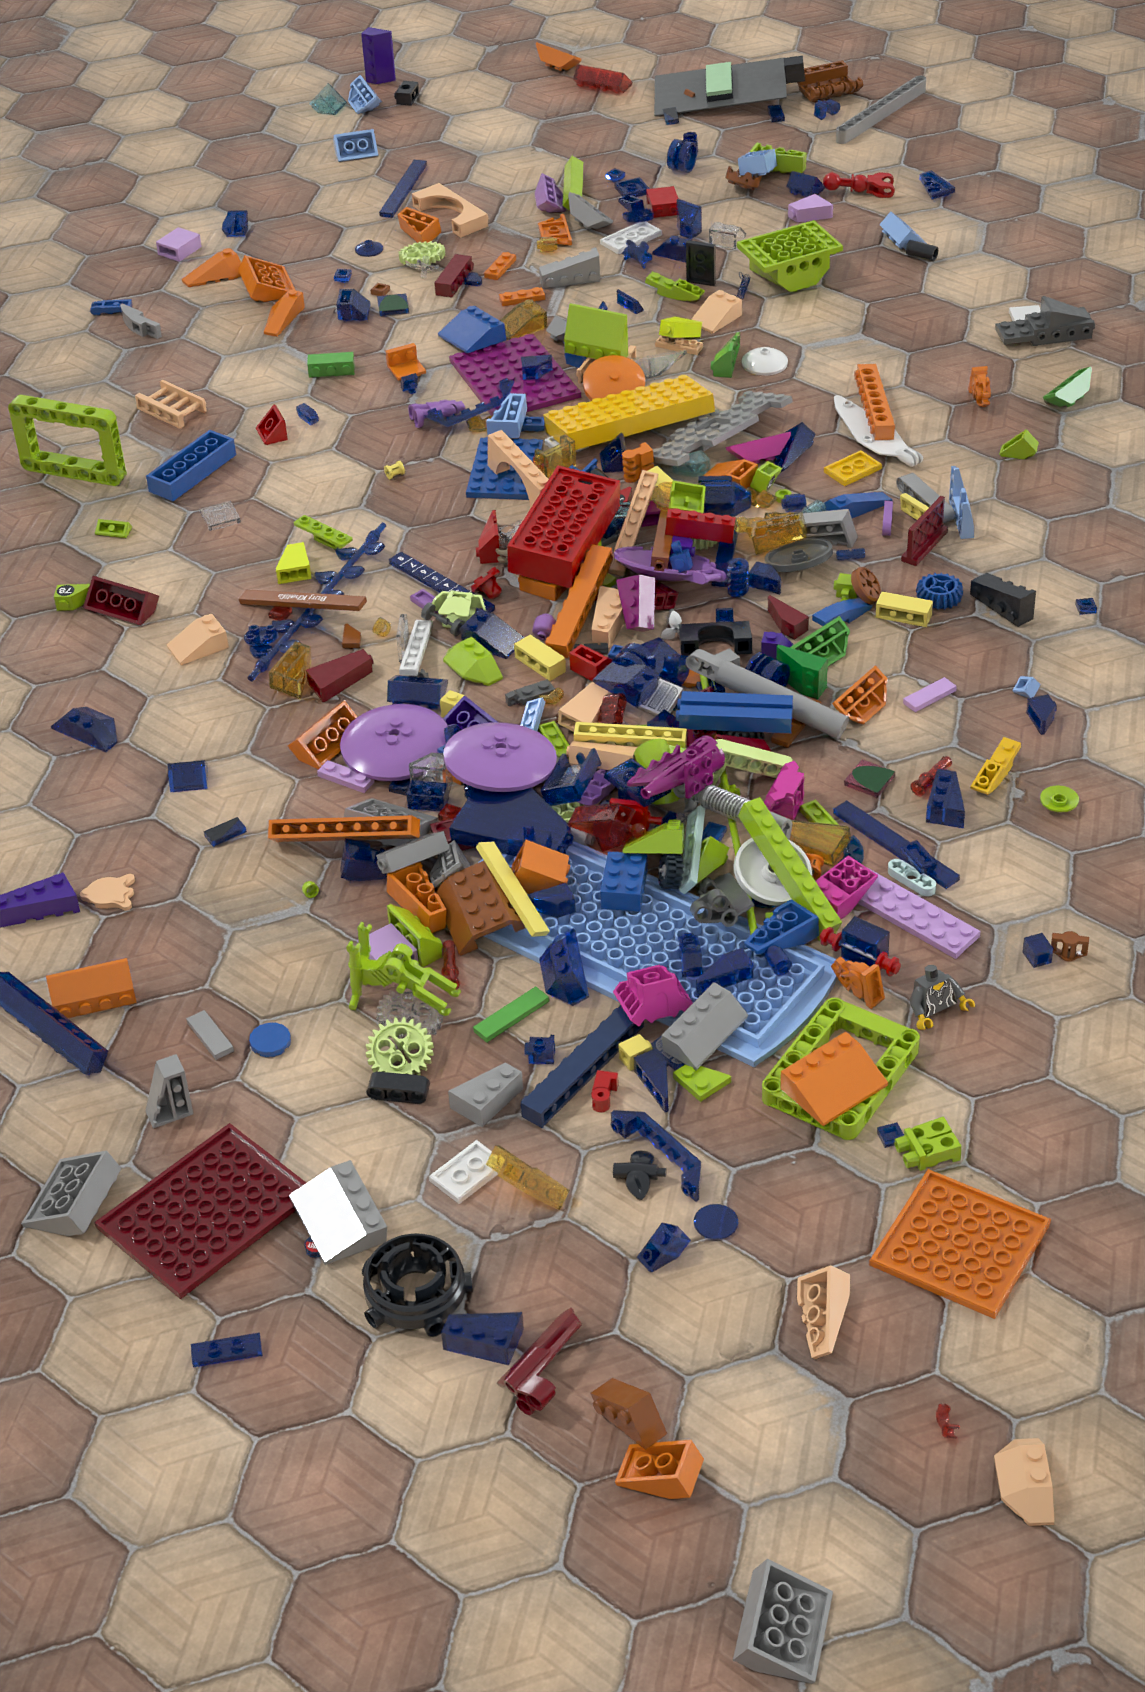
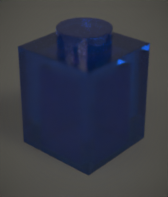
[1022,933,1054,968]

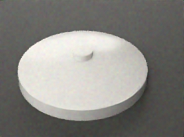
[734,838,812,906]

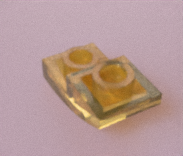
[465,415,493,432]
[739,487,778,508]

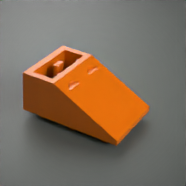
[699,459,758,496]

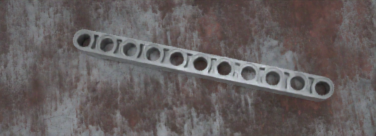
[836,76,926,144]

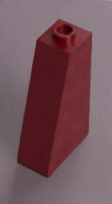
[306,649,374,703]

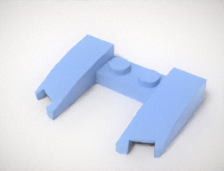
[949,466,974,539]

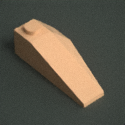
[797,1265,850,1359]

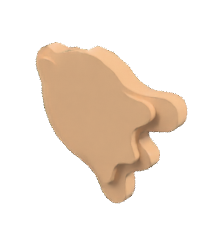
[80,874,135,911]

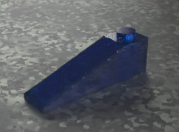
[340,838,387,881]

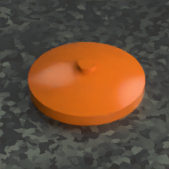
[583,355,645,401]

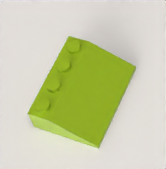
[564,303,628,359]
[623,819,685,854]

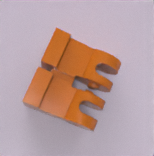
[622,442,654,483]

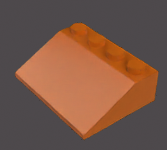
[239,255,295,302]
[780,1031,888,1126]

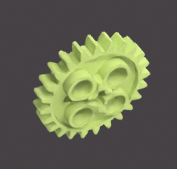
[399,241,445,267]
[366,1017,434,1075]

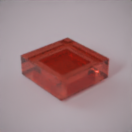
[268,606,292,622]

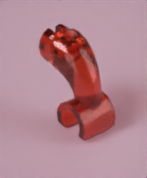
[936,1403,960,1439]

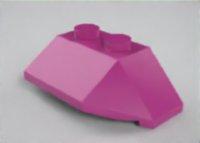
[725,432,791,464]

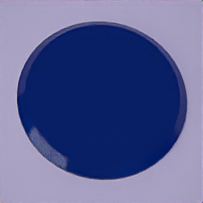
[694,1204,738,1240]

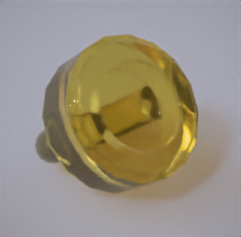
[372,617,391,637]

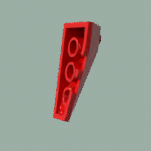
[476,510,500,564]

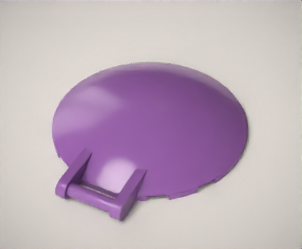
[613,546,726,584]

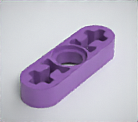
[882,501,893,536]

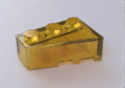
[752,512,807,555]
[269,641,311,699]

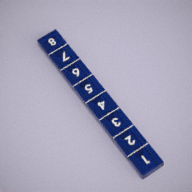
[389,552,495,617]

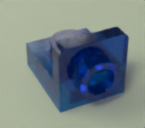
[716,608,734,622]

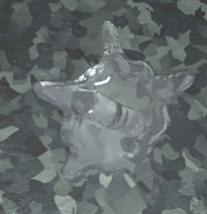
[405,256,442,279]

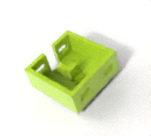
[668,480,706,513]

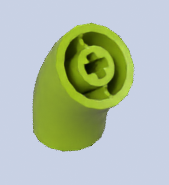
[634,738,681,805]

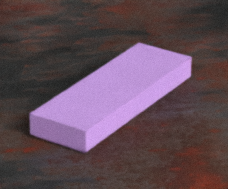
[903,677,957,712]

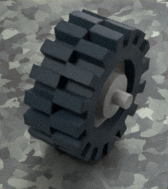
[658,853,684,889]

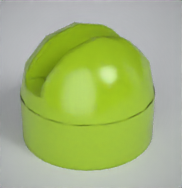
[302,881,319,898]

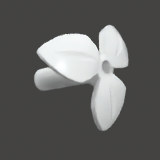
[661,611,682,640]

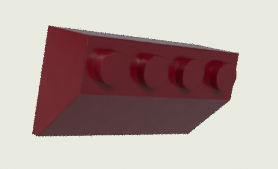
[83,576,160,626]

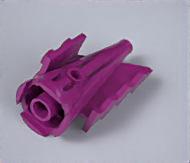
[627,736,725,799]

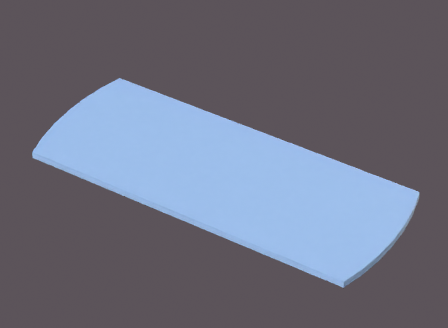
[478,822,837,1067]

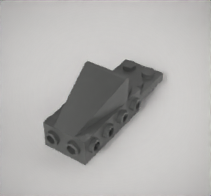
[995,296,1095,346]

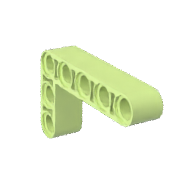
[711,739,793,785]

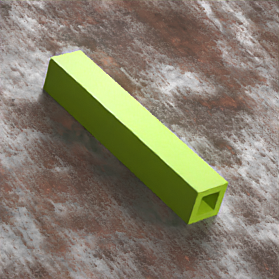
[563,156,584,210]

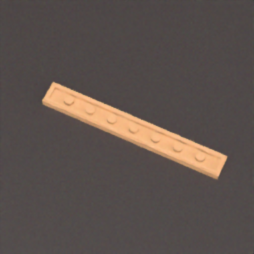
[608,470,659,576]

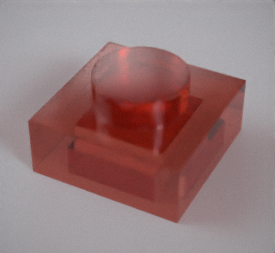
[438,803,464,821]

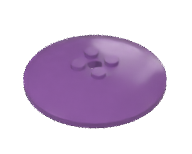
[340,704,450,781]
[444,722,557,792]

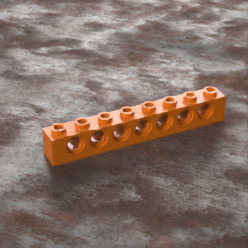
[854,364,895,440]

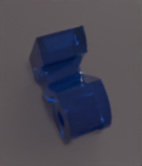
[814,99,841,120]

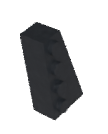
[970,573,1036,627]

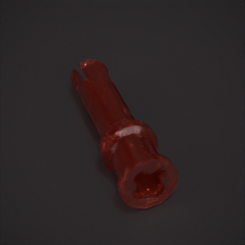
[910,756,952,796]
[441,940,460,990]

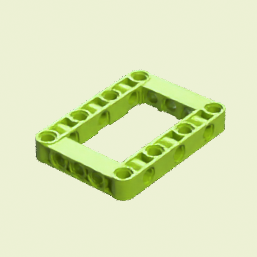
[8,395,127,486]
[762,998,920,1140]

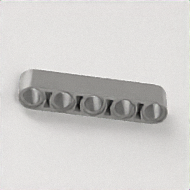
[896,473,955,523]

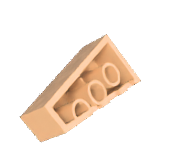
[592,586,625,649]

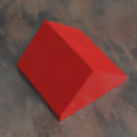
[256,404,288,445]

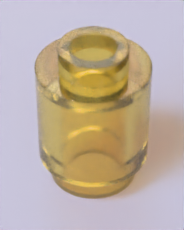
[537,237,557,252]

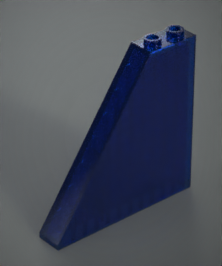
[449,788,574,856]

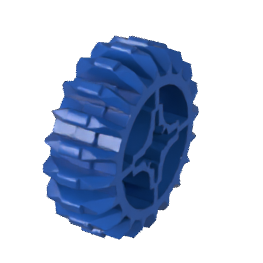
[916,572,963,610]

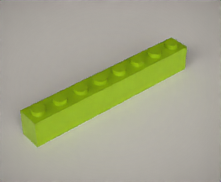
[738,797,842,941]

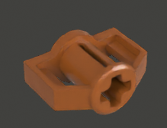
[1050,931,1089,961]

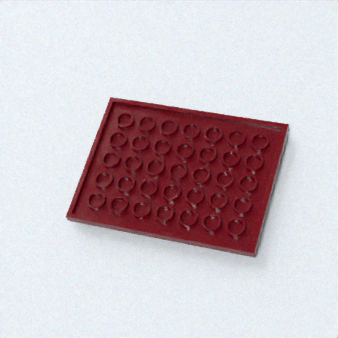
[94,1123,306,1299]

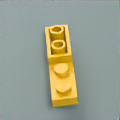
[970,737,1021,795]

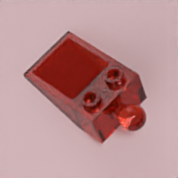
[567,803,646,845]

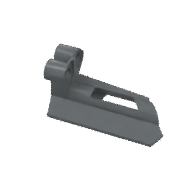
[690,873,754,927]

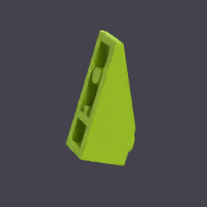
[697,836,729,883]

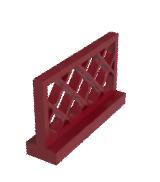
[901,495,948,566]

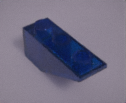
[677,933,703,977]

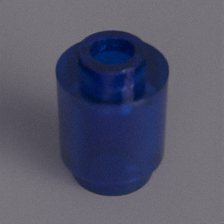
[781,493,807,512]
[765,946,792,975]

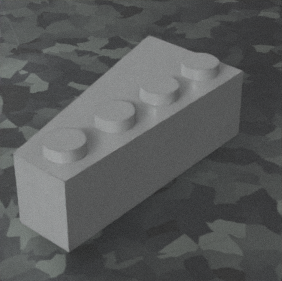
[539,247,600,289]

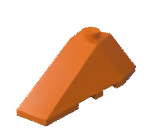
[182,248,241,287]

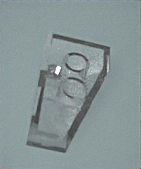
[631,350,687,381]

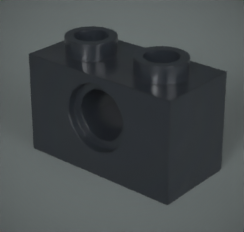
[394,81,419,106]

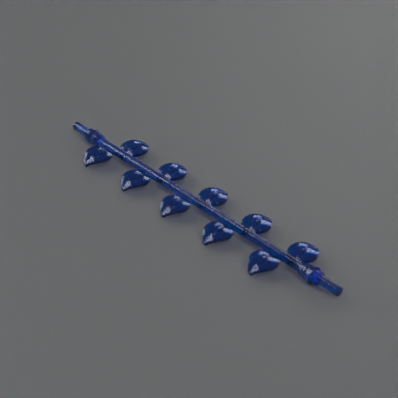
[247,522,386,682]

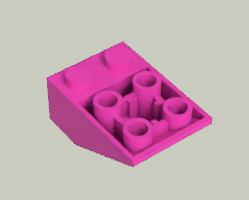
[816,855,878,920]

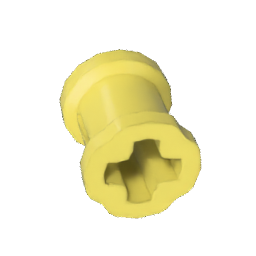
[384,460,405,480]

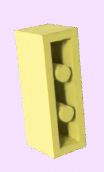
[876,592,933,627]
[514,635,566,681]

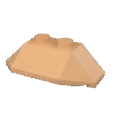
[994,1438,1054,1526]

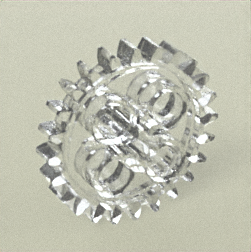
[376,988,443,1039]

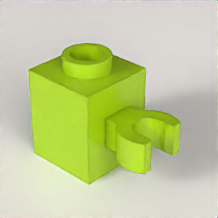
[833,573,857,601]

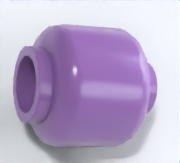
[532,614,556,641]

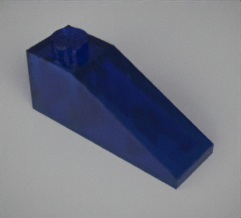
[696,948,753,997]
[634,1048,669,1113]

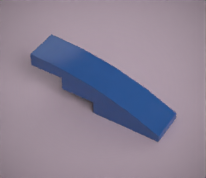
[812,598,872,626]

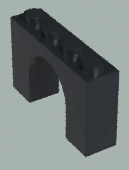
[679,621,752,657]

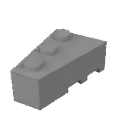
[448,1063,523,1127]

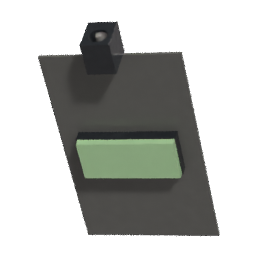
[654,55,805,116]

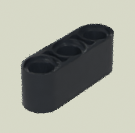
[366,1072,430,1104]

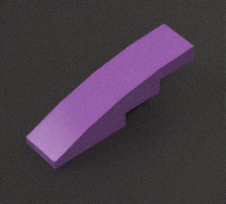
[575,769,626,807]

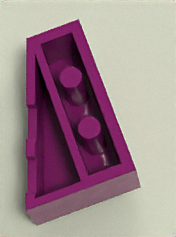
[616,575,655,632]

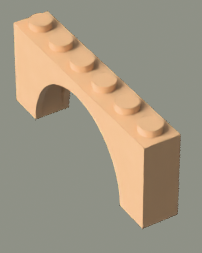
[412,183,489,238]
[488,430,549,509]

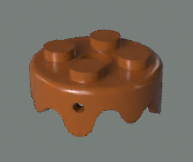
[725,166,762,190]

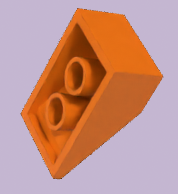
[615,1440,704,1499]

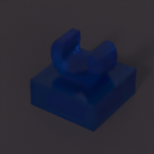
[401,373,418,394]

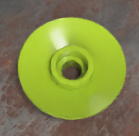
[1040,785,1079,812]

